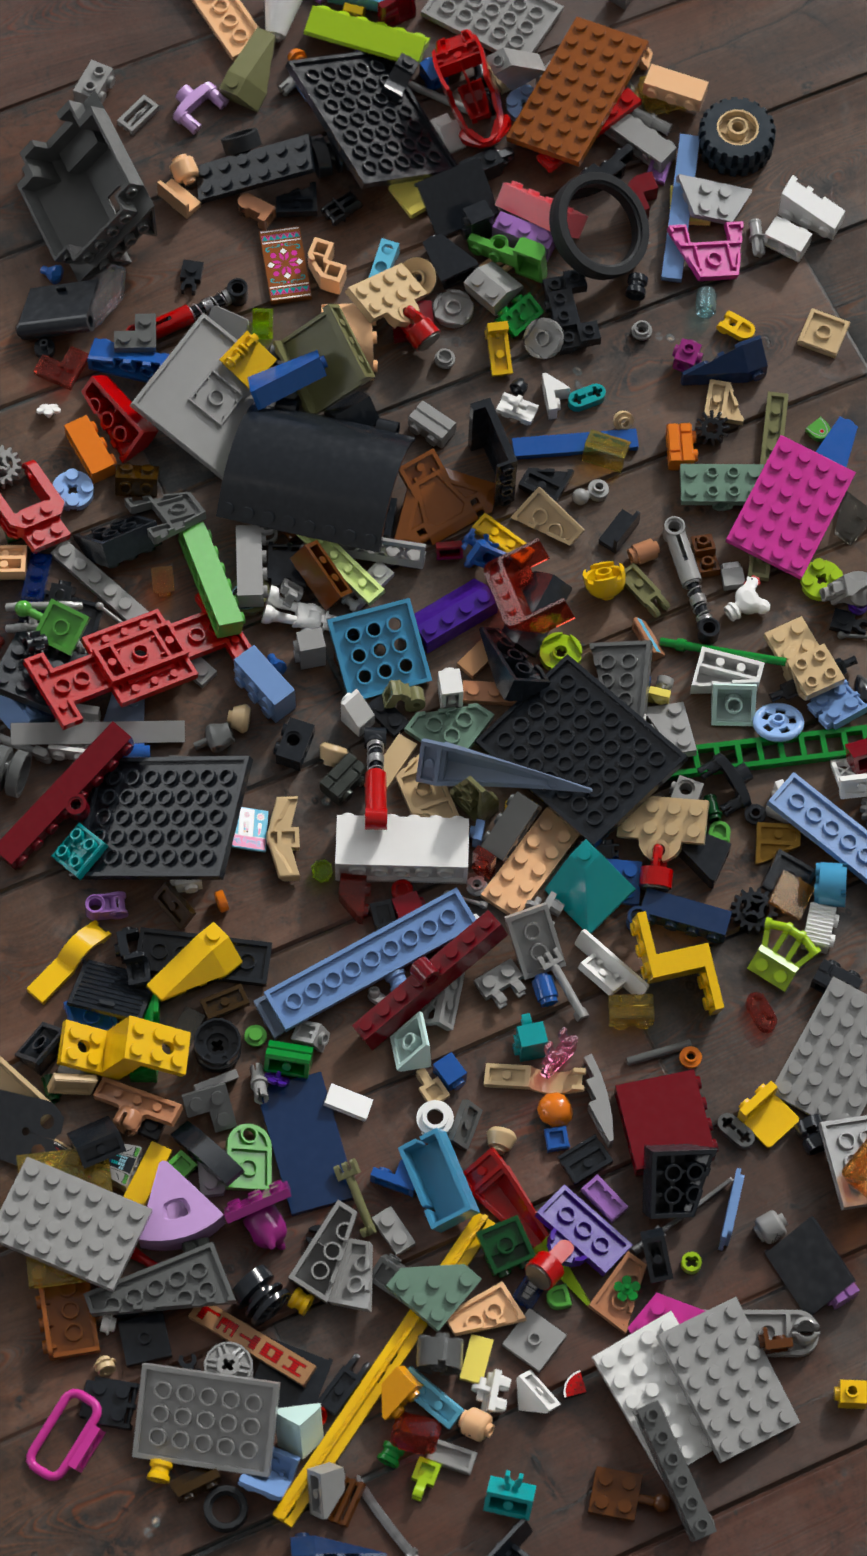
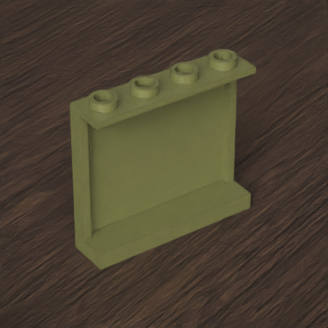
[272,304,375,415]

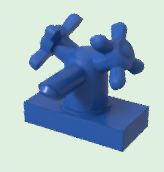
[462,528,512,574]

